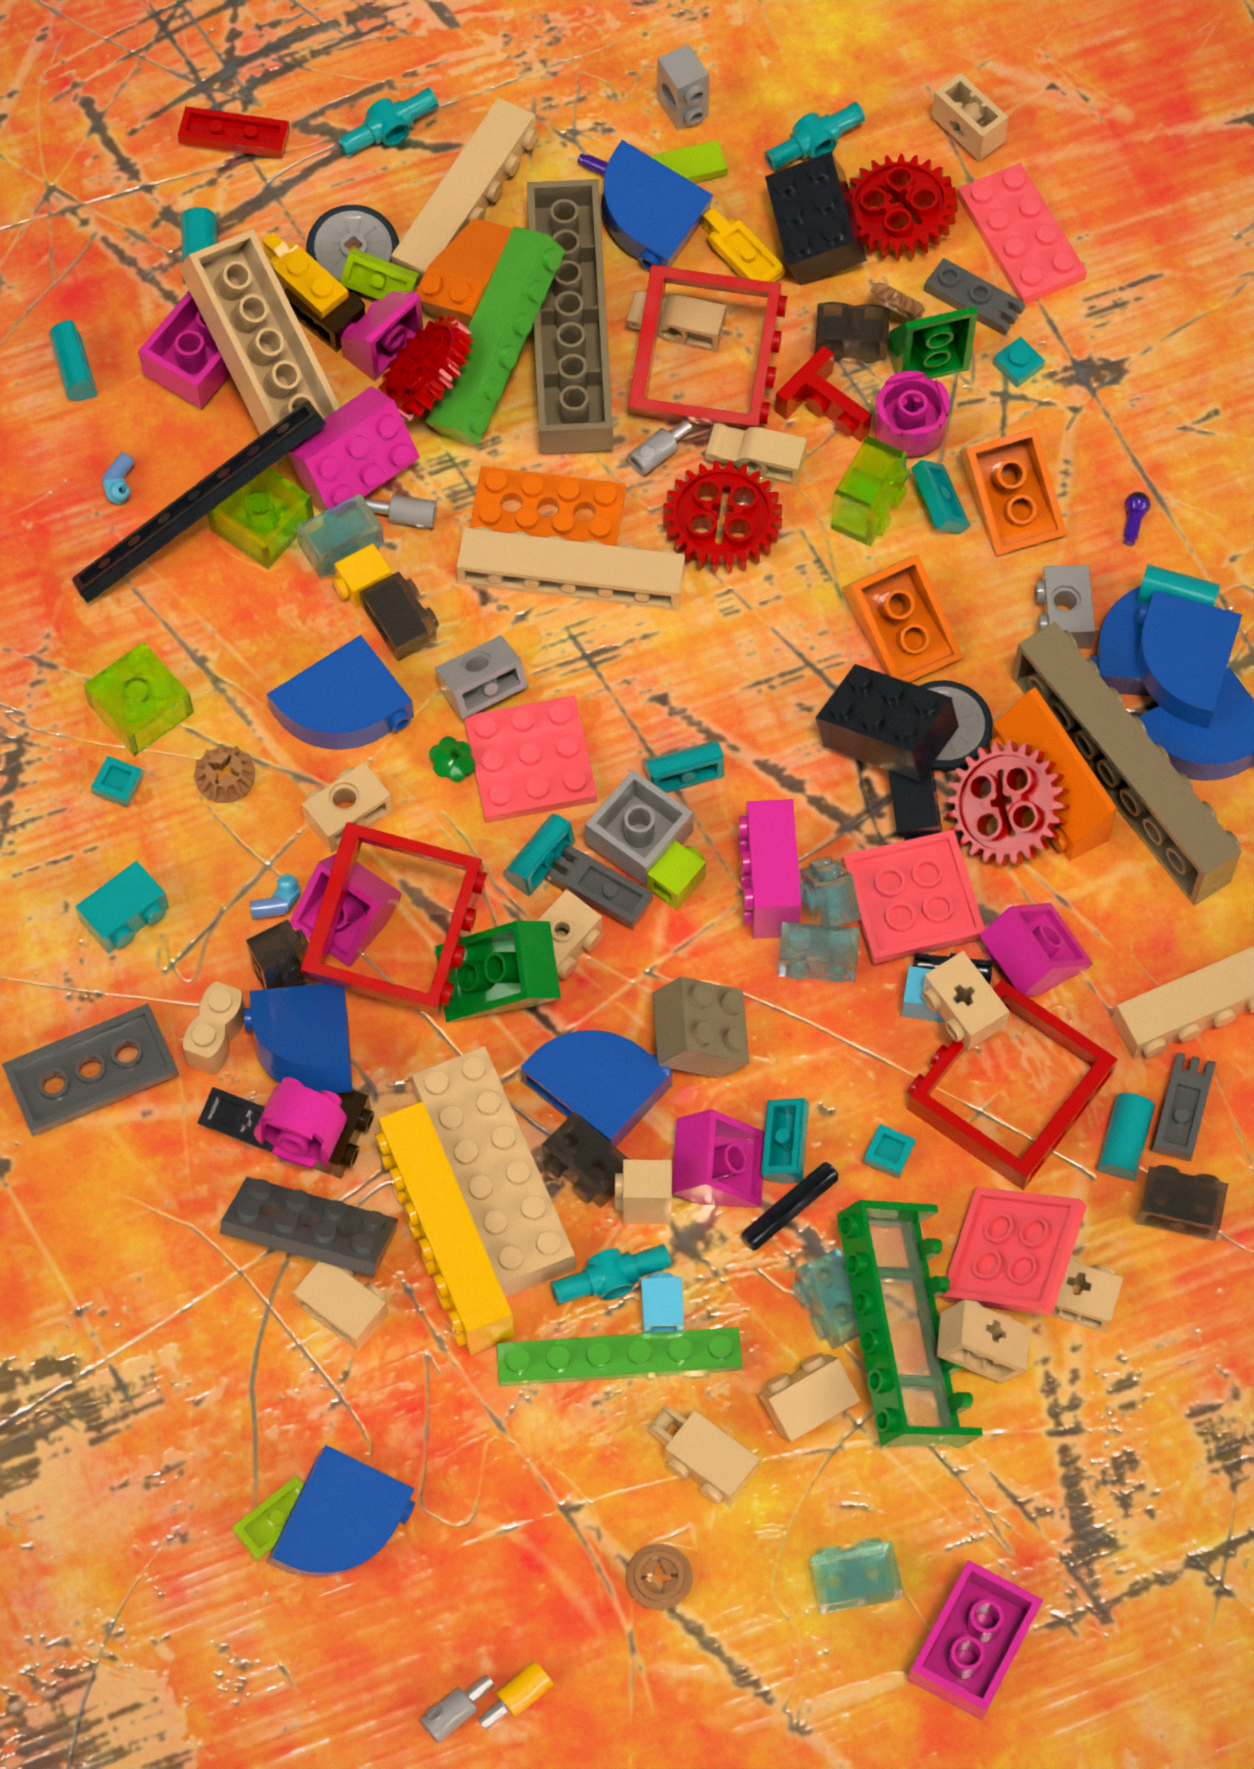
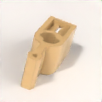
[626,291,727,352]
[705,423,807,486]

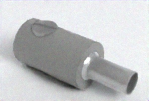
[627,419,692,476]
[365,495,437,528]
[419,1674,495,1744]

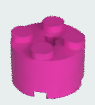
[874,371,950,457]
[254,1077,347,1168]

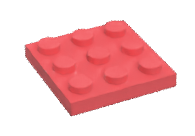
[464,695,597,823]
[842,829,985,964]
[940,1187,1087,1316]

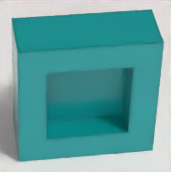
[993,337,1045,388]
[91,756,143,807]
[863,1124,916,1179]

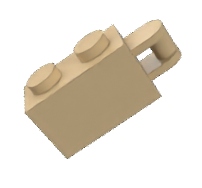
[648,1406,760,1508]

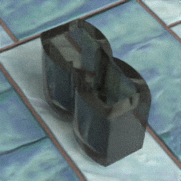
[814,302,890,363]
[360,571,439,661]

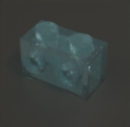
[295,493,385,578]
[800,857,861,929]
[778,922,860,982]
[792,1248,860,1350]
[809,1538,903,1615]

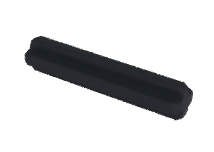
[741,1162,839,1251]

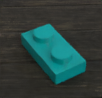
[911,460,970,534]

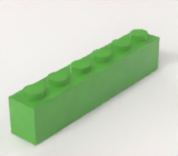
[426,227,565,446]

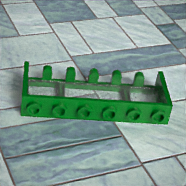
[837,1200,983,1448]

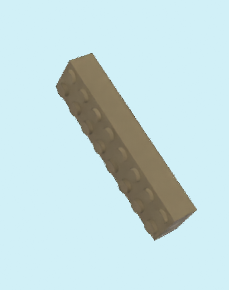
[527,179,613,454]
[1012,622,1241,906]

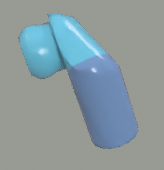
[102,452,135,504]
[250,874,301,920]

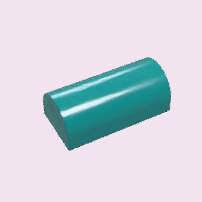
[180,207,218,284]
[49,319,98,401]
[1137,564,1221,606]
[643,740,725,793]
[503,814,575,897]
[1096,1093,1155,1182]
[761,1098,809,1184]

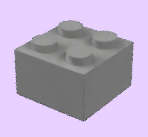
[585,770,694,886]

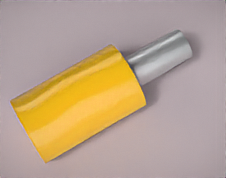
[478,1661,553,1731]

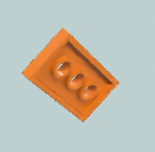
[470,466,626,546]

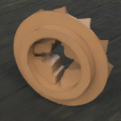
[870,282,925,319]
[194,744,255,802]
[626,1544,693,1612]

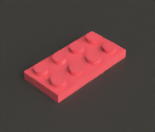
[957,163,1087,304]

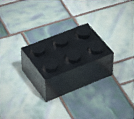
[765,151,867,286]
[815,664,959,781]

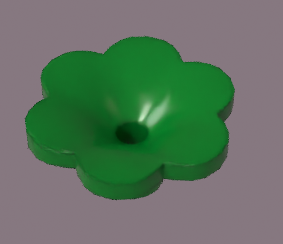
[429,736,476,782]

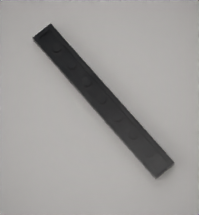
[72,400,326,603]

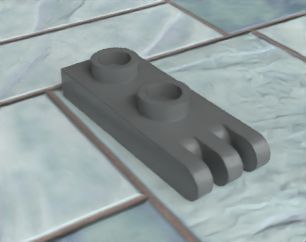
[924,258,1026,335]
[545,845,653,929]
[1152,1052,1216,1161]

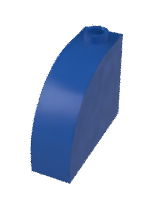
[601,140,713,270]
[1089,586,1151,696]
[1136,590,1242,729]
[267,635,414,750]
[1139,667,1254,781]
[243,983,353,1094]
[520,1030,672,1153]
[267,1445,415,1578]

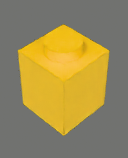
[333,544,394,609]

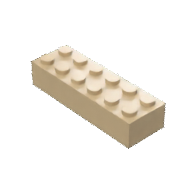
[179,229,340,466]
[412,1046,576,1298]

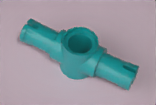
[337,87,439,158]
[764,101,865,172]
[550,1244,671,1305]

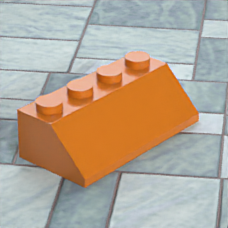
[989,687,1117,861]

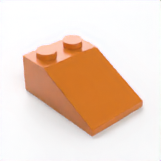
[416,218,513,327]
[959,428,1067,556]
[842,555,964,682]

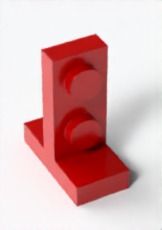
[775,346,872,442]

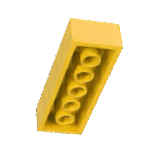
[375,1101,515,1357]

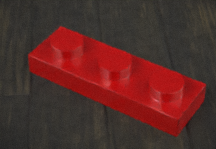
[178,106,290,158]

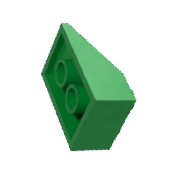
[887,306,978,379]
[435,920,561,1022]

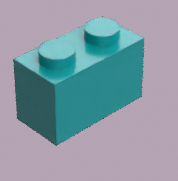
[75,860,169,954]

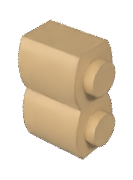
[183,981,245,1075]

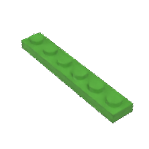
[497,1327,742,1387]

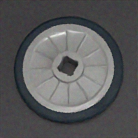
[306,205,399,292]
[920,680,993,770]

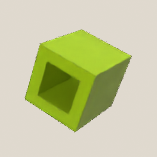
[647,840,706,911]

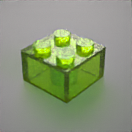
[831,435,910,547]
[207,467,315,569]
[83,641,194,757]

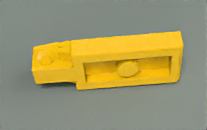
[702,207,785,282]
[262,232,349,319]

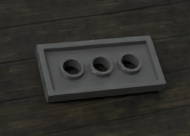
[2,1003,179,1137]
[220,1177,398,1276]

